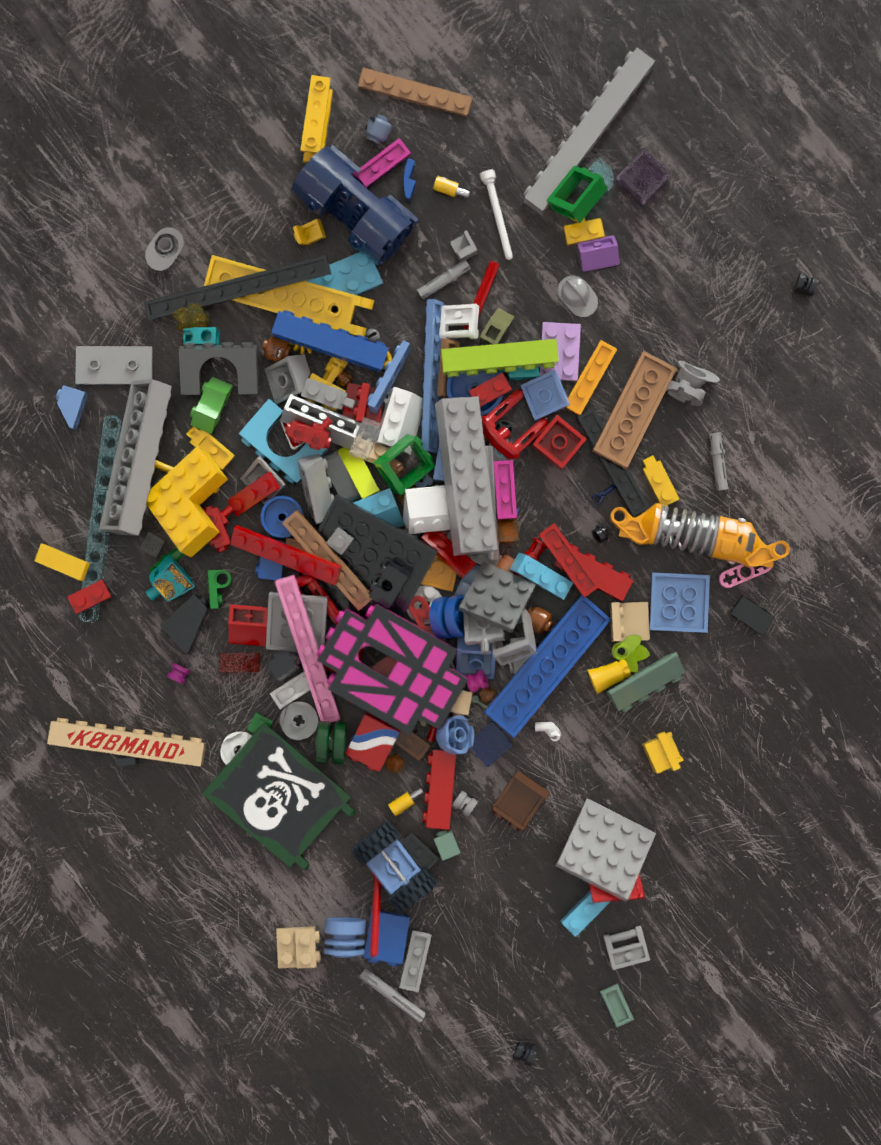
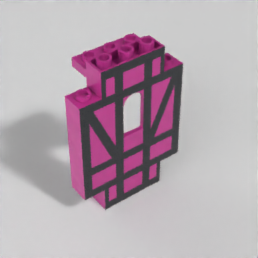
[316,603,469,735]

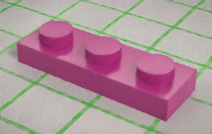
[358,138,411,188]
[494,460,517,520]

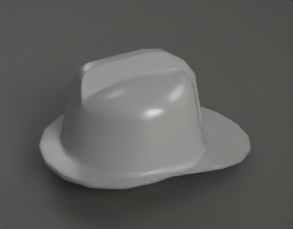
[145,227,184,271]
[558,275,598,317]
[676,361,720,388]

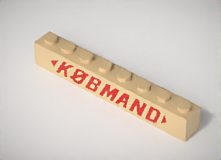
[47,718,206,767]

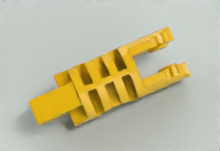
[322,357,348,383]

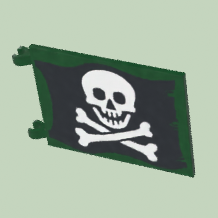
[202,722,356,870]

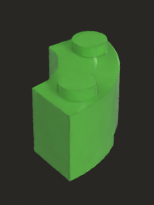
[190,377,233,434]

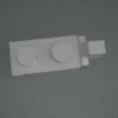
[301,378,355,410]

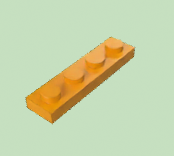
[565,340,617,416]

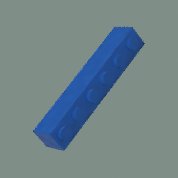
[271,310,389,373]

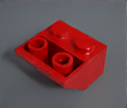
[228,604,268,647]

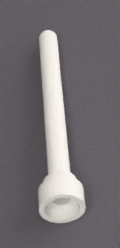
[480,170,513,260]

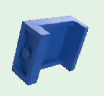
[364,911,410,966]

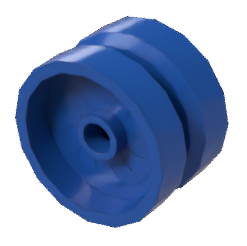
[260,496,304,540]
[429,595,465,640]

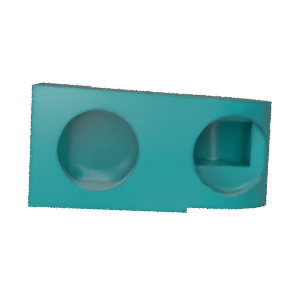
[183,327,220,345]

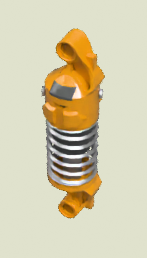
[610,503,790,568]

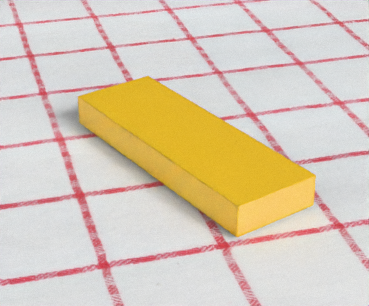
[35,543,90,581]

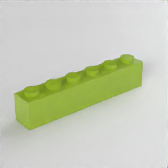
[441,339,559,378]

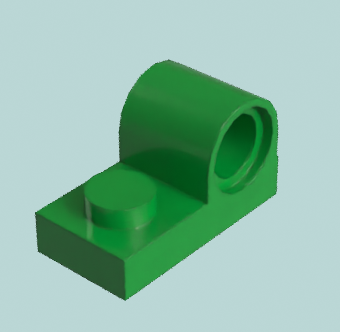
[208,570,233,610]

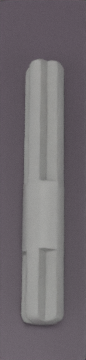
[360,968,426,1023]

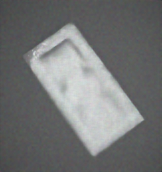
[349,417,382,460]

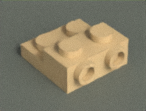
[276,926,321,968]

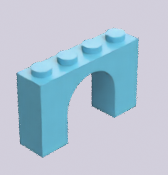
[239,399,328,485]

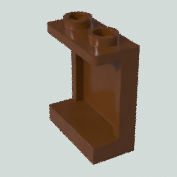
[491,770,550,831]

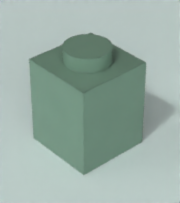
[434,829,461,861]

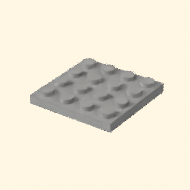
[556,798,656,902]

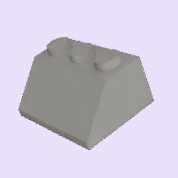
[297,453,334,524]

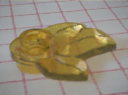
[172,303,209,331]

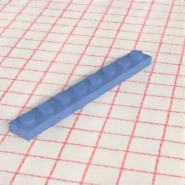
[421,299,444,454]

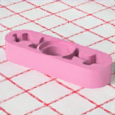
[718,564,771,588]

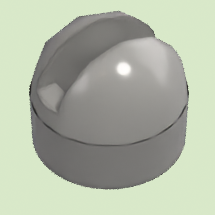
[365,329,380,343]

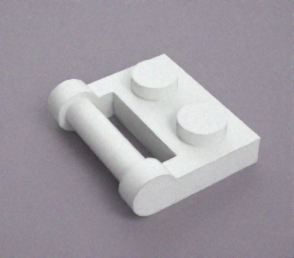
[439,304,479,339]

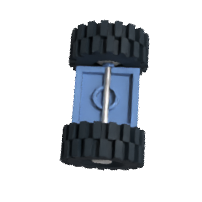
[350,820,437,914]

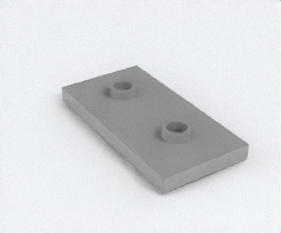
[75,346,153,385]

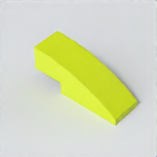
[337,447,380,499]

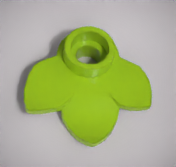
[612,635,650,672]

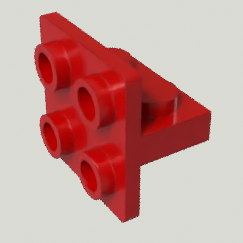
[342,383,384,427]

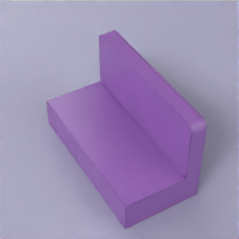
[577,235,620,272]

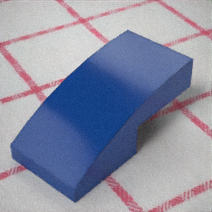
[404,158,416,203]

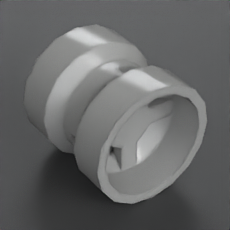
[452,791,478,817]

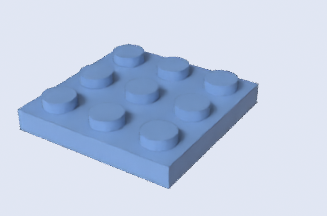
[649,572,710,633]

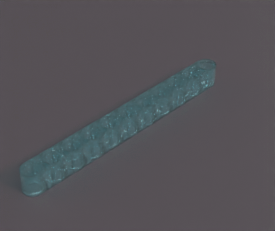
[78,415,123,623]

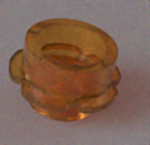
[337,371,354,388]
[479,686,496,704]
[386,754,404,773]

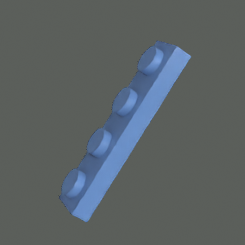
[367,340,411,414]

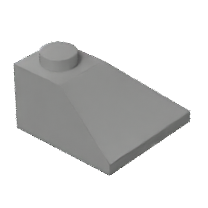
[264,354,310,405]

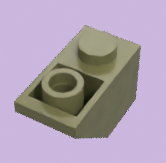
[479,307,515,345]

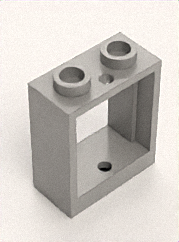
[492,609,537,666]

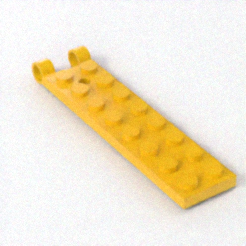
[204,255,374,337]

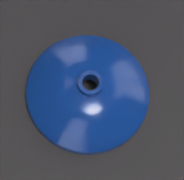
[447,370,503,416]

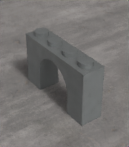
[179,342,259,395]

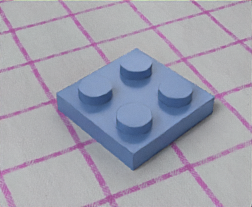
[520,370,570,421]

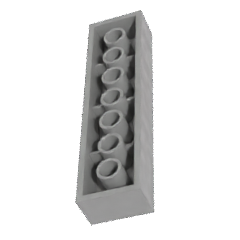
[99,379,172,536]
[435,396,498,556]

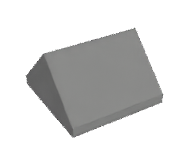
[240,456,287,505]

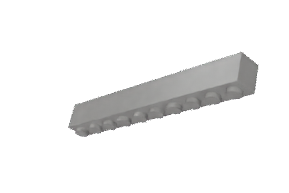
[523,48,655,215]

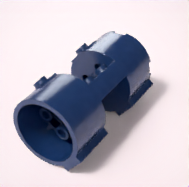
[291,145,419,266]

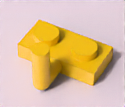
[563,218,605,246]

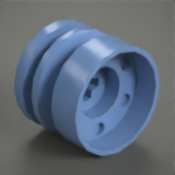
[324,917,366,958]

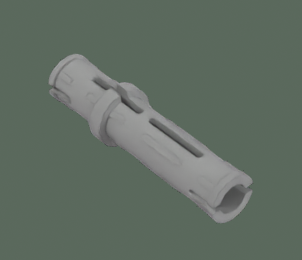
[417,259,471,300]
[709,432,729,491]

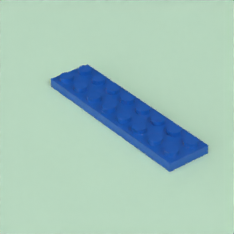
[483,595,611,738]

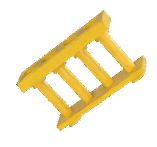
[301,75,333,163]

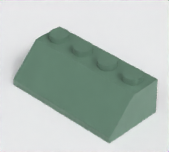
[606,652,685,712]

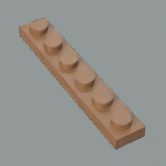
[358,68,472,117]
[282,510,372,611]

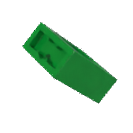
[546,165,608,223]
[373,434,435,495]

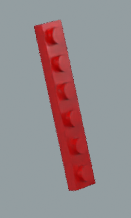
[230,525,342,585]

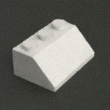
[374,387,423,455]
[403,485,450,534]

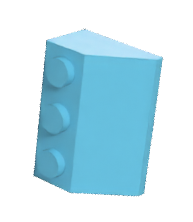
[354,488,405,528]

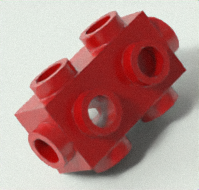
[285,417,333,450]
[203,505,234,553]

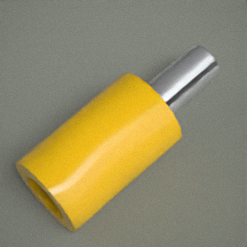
[433,176,470,198]
[388,788,424,816]

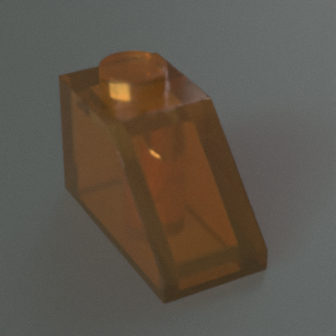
[497,519,519,544]

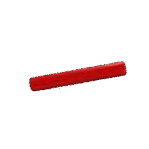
[463,261,499,330]

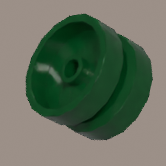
[315,721,347,765]

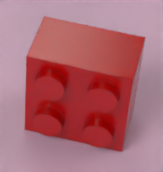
[532,415,586,471]

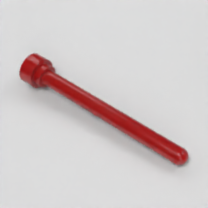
[370,870,381,957]

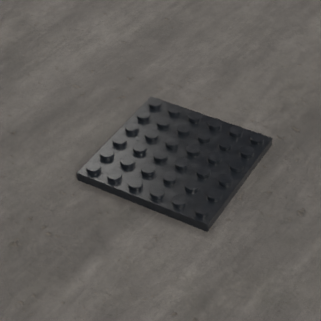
[294,494,439,622]

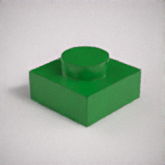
[247,713,273,733]

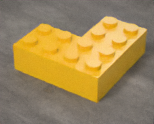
[146,446,228,557]

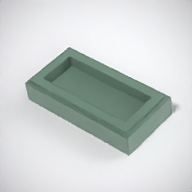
[600,983,634,1028]

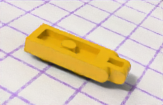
[186,426,235,470]
[642,455,679,507]

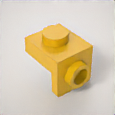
[293,219,326,246]

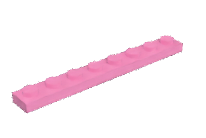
[275,575,341,722]

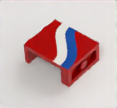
[345,712,401,772]

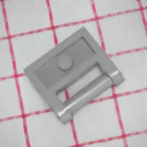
[603,925,650,970]

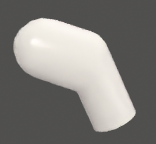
[535,722,561,741]

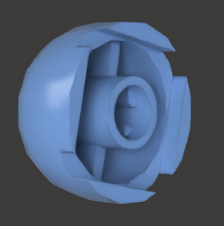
[436,715,475,755]

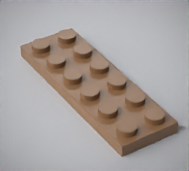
[592,351,677,469]

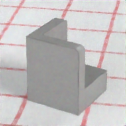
[450,230,477,262]

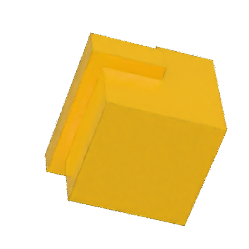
[641,732,684,774]

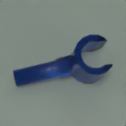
[591,484,616,504]

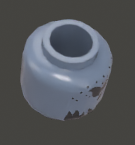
[364,114,392,144]

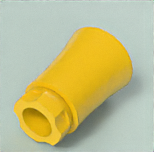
[587,659,631,695]

